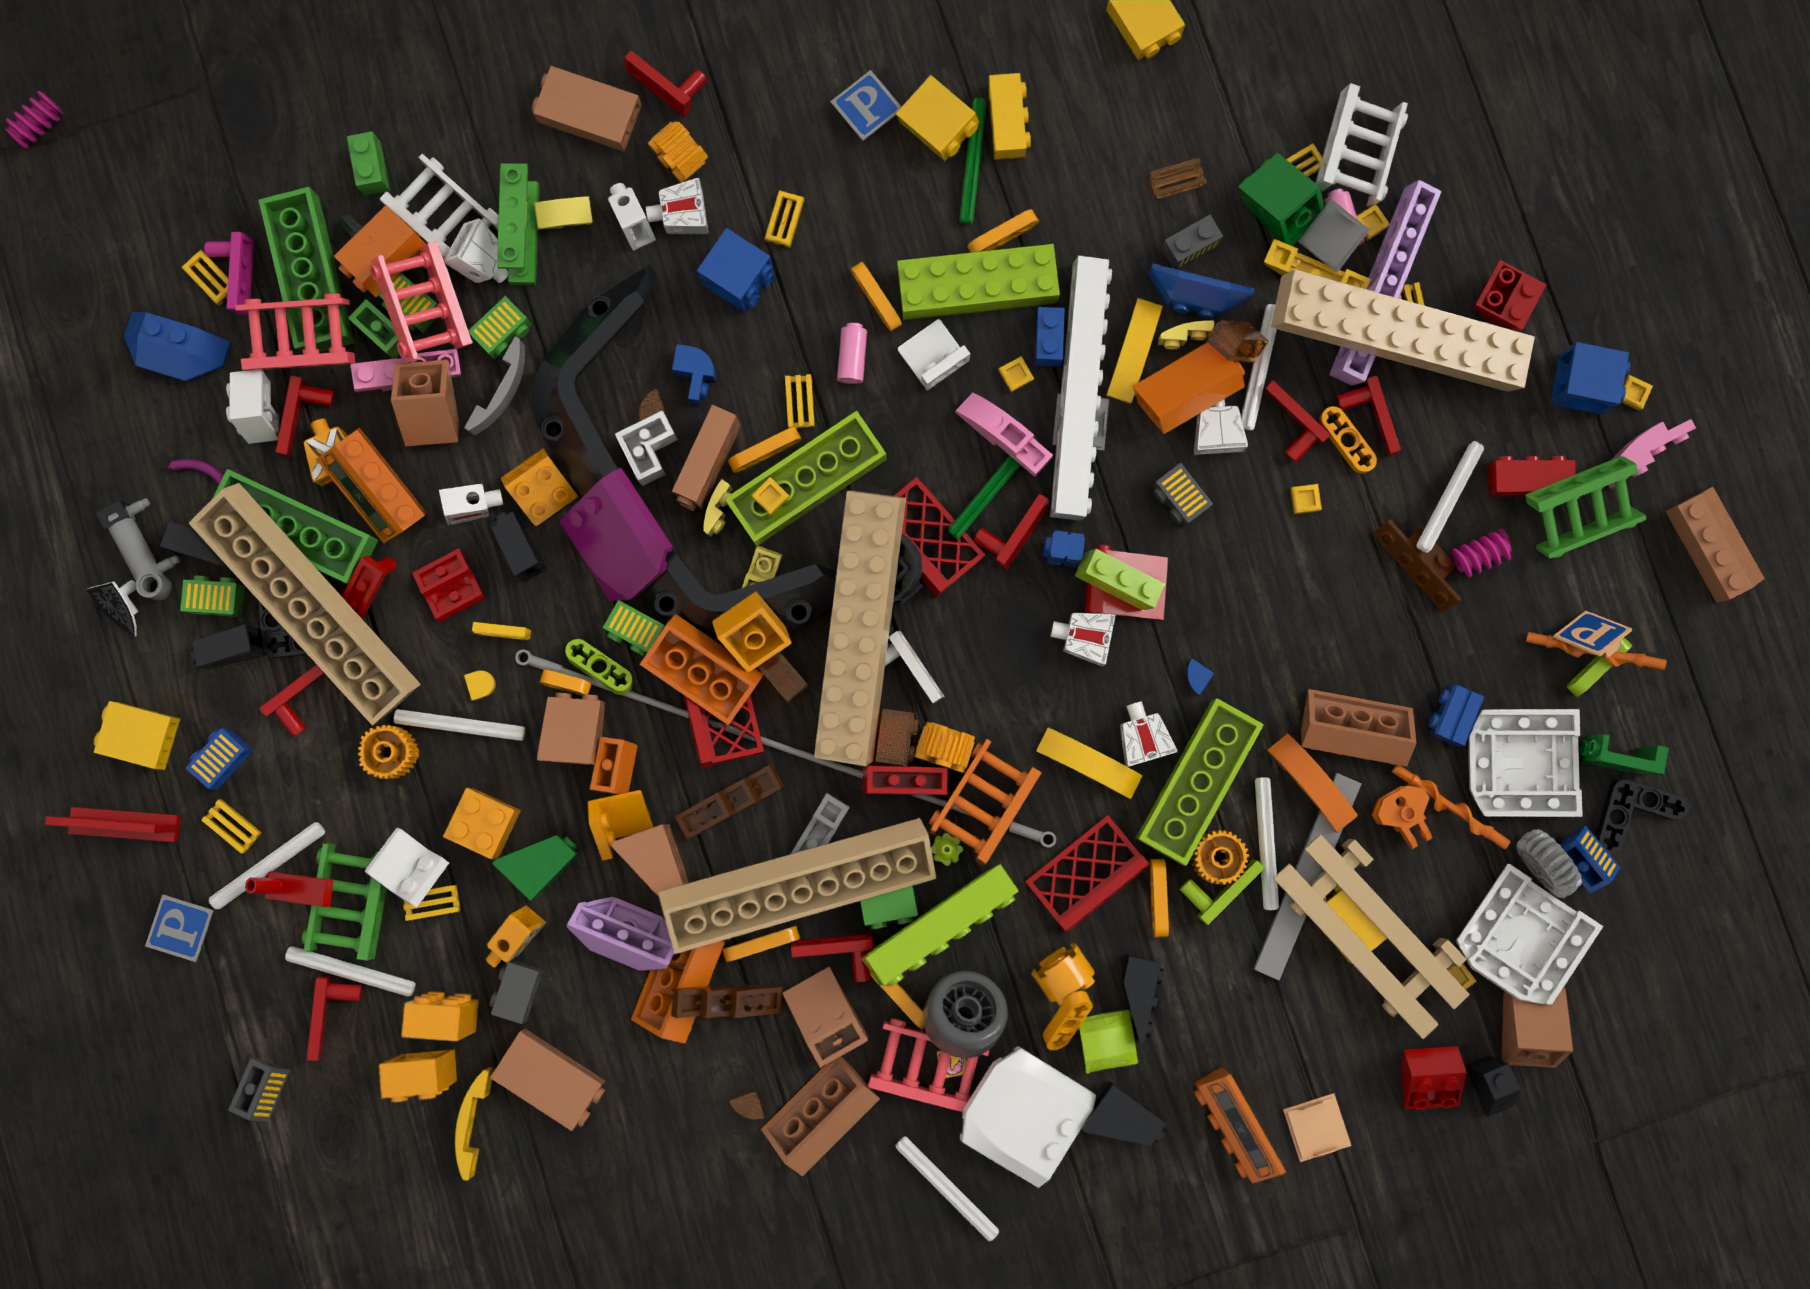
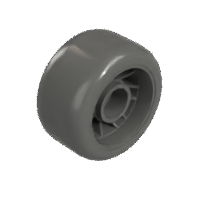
[923,971,1008,1058]

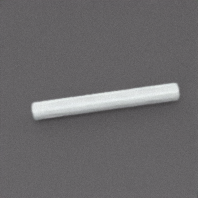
[1241,304,1277,430]
[1417,441,1484,553]
[394,709,525,741]
[1255,777,1279,910]
[209,822,325,909]
[285,946,416,996]
[896,1136,999,1241]

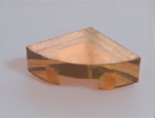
[639,389,666,421]
[730,1091,765,1119]

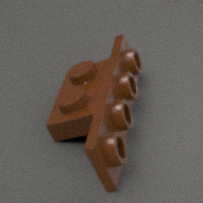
[1372,519,1461,613]

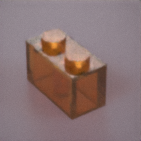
[1207,320,1269,362]
[758,652,809,703]
[875,709,919,767]

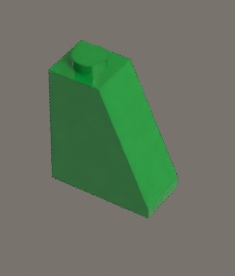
[492,835,580,901]

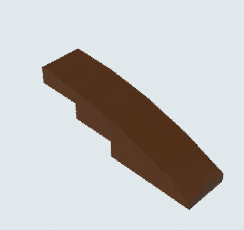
[675,764,785,840]
[671,985,783,1018]

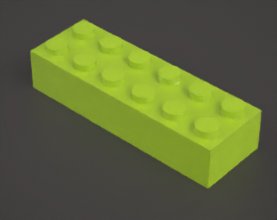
[897,244,1060,320]
[725,411,887,547]
[1135,698,1264,866]
[861,864,1019,987]

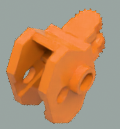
[1371,786,1432,850]

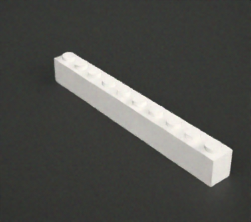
[1050,256,1112,521]

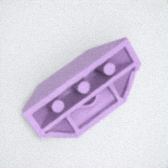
[567,897,674,971]

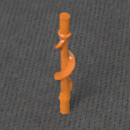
[1526,632,1667,670]
[1391,765,1511,850]

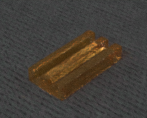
[1149,158,1207,199]

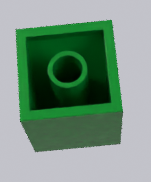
[1238,153,1324,246]

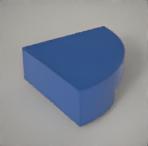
[1187,659,1214,696]

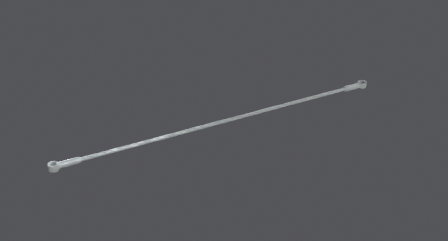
[515,649,1056,848]

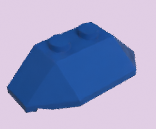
[1149,263,1255,320]
[124,312,232,382]

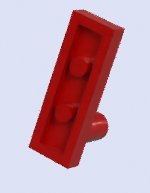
[624,51,707,117]
[1337,375,1401,457]
[276,376,334,458]
[1264,381,1331,463]
[974,494,1050,570]
[342,555,396,620]
[259,665,325,737]
[245,872,334,907]
[791,934,873,982]
[307,976,362,1061]

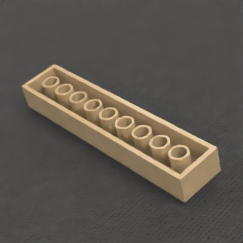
[1271,270,1535,392]
[189,483,421,725]
[814,491,906,766]
[658,818,936,954]

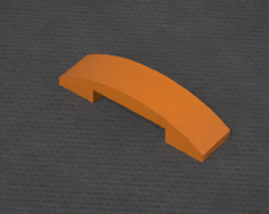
[1267,734,1358,833]

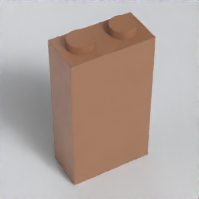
[532,66,642,152]
[672,405,741,511]
[490,1029,605,1131]

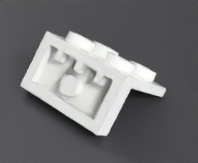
[898,319,970,391]
[365,828,449,908]

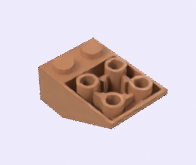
[783,966,868,1068]

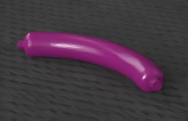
[167,459,224,485]

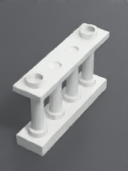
[1316,83,1408,207]
[380,154,499,259]

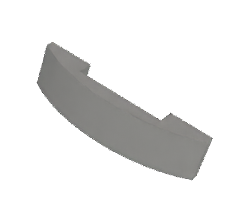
[464,337,525,435]
[790,793,850,855]

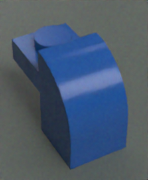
[672,344,716,406]

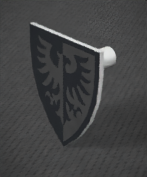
[86,580,138,637]

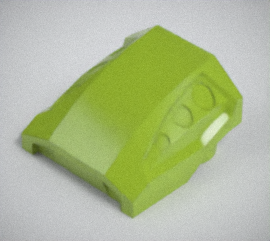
[1079,1009,1138,1074]

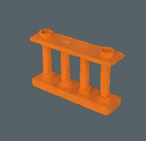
[928,739,1042,866]

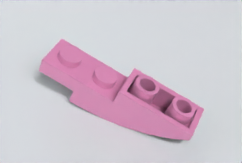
[350,349,461,392]
[955,393,1053,477]
[1608,419,1696,489]

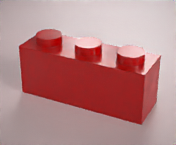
[1488,456,1576,496]
[862,766,947,796]

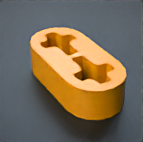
[539,670,592,696]

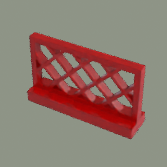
[894,477,985,598]
[683,695,764,769]
[45,807,181,842]
[1025,815,1149,933]

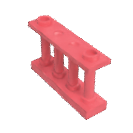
[370,241,472,363]
[235,294,355,370]
[868,1018,989,1112]

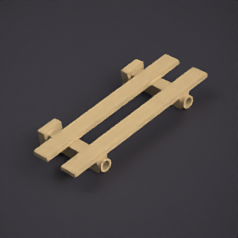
[1273,834,1470,1039]

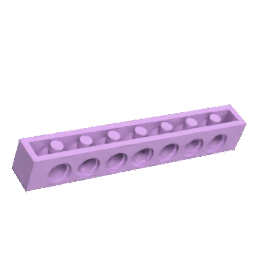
[1329,180,1441,386]

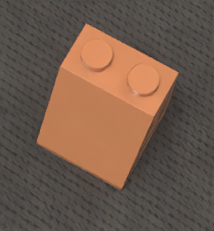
[391,360,459,446]
[537,693,605,765]
[611,824,689,895]
[1502,988,1573,1068]

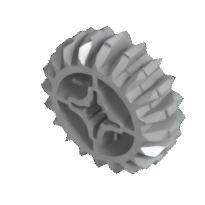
[1516,829,1582,898]

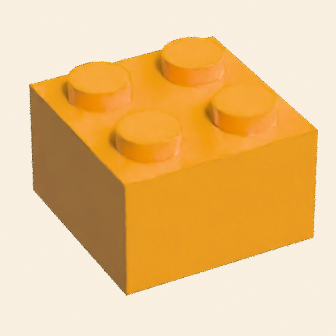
[712,592,792,673]
[443,788,521,859]

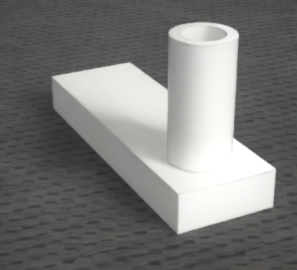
[885,631,945,703]

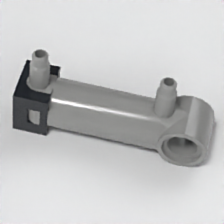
[96,498,180,600]

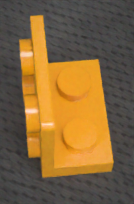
[501,448,577,526]
[588,790,653,861]

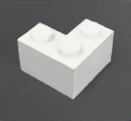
[226,369,280,444]
[615,411,678,486]

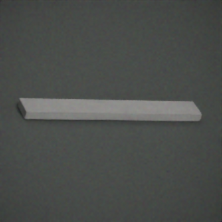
[1253,773,1361,980]

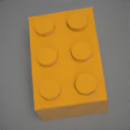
[402,991,479,1041]
[379,1049,457,1102]

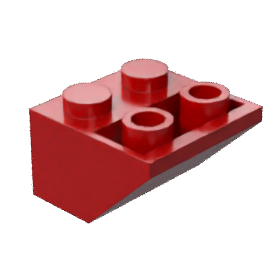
[1475,260,1546,332]
[1401,1046,1466,1110]

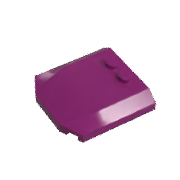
[559,468,672,601]

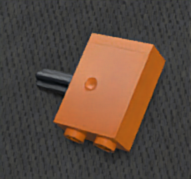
[334,205,426,297]

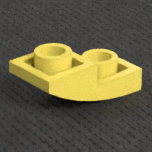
[534,196,592,230]
[1158,321,1214,350]
[703,479,733,537]
[742,546,783,588]

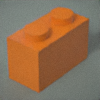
[590,737,638,795]

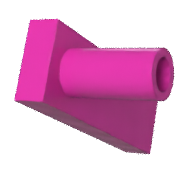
[204,232,254,316]

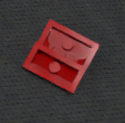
[412,548,486,622]

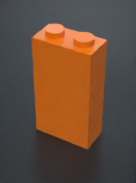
[1133,339,1245,434]

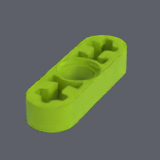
[1566,637,1632,697]
[565,639,633,695]

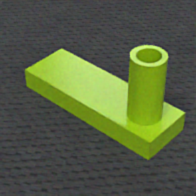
[1179,860,1265,925]

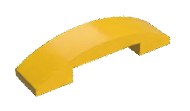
[1263,239,1371,289]
[1106,298,1162,404]
[1036,728,1143,799]
[455,1067,494,1181]

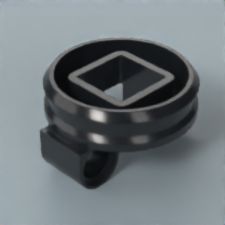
[893,534,925,604]

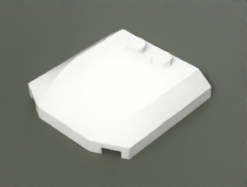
[1468,709,1582,817]
[1455,864,1603,1005]
[960,1046,1096,1188]

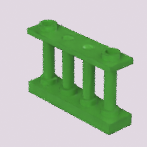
[497,163,539,285]
[1525,456,1646,559]
[302,843,387,961]

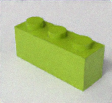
[1075,549,1165,611]

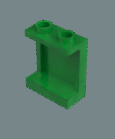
[1579,734,1669,776]

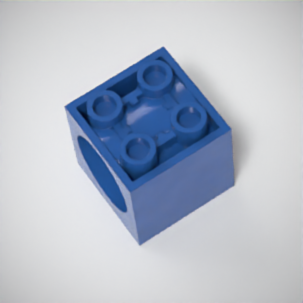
[697,228,774,313]
[1550,342,1630,415]

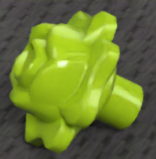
[931,833,963,866]

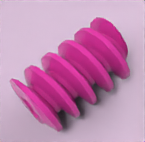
[5,91,65,149]
[1450,529,1511,578]

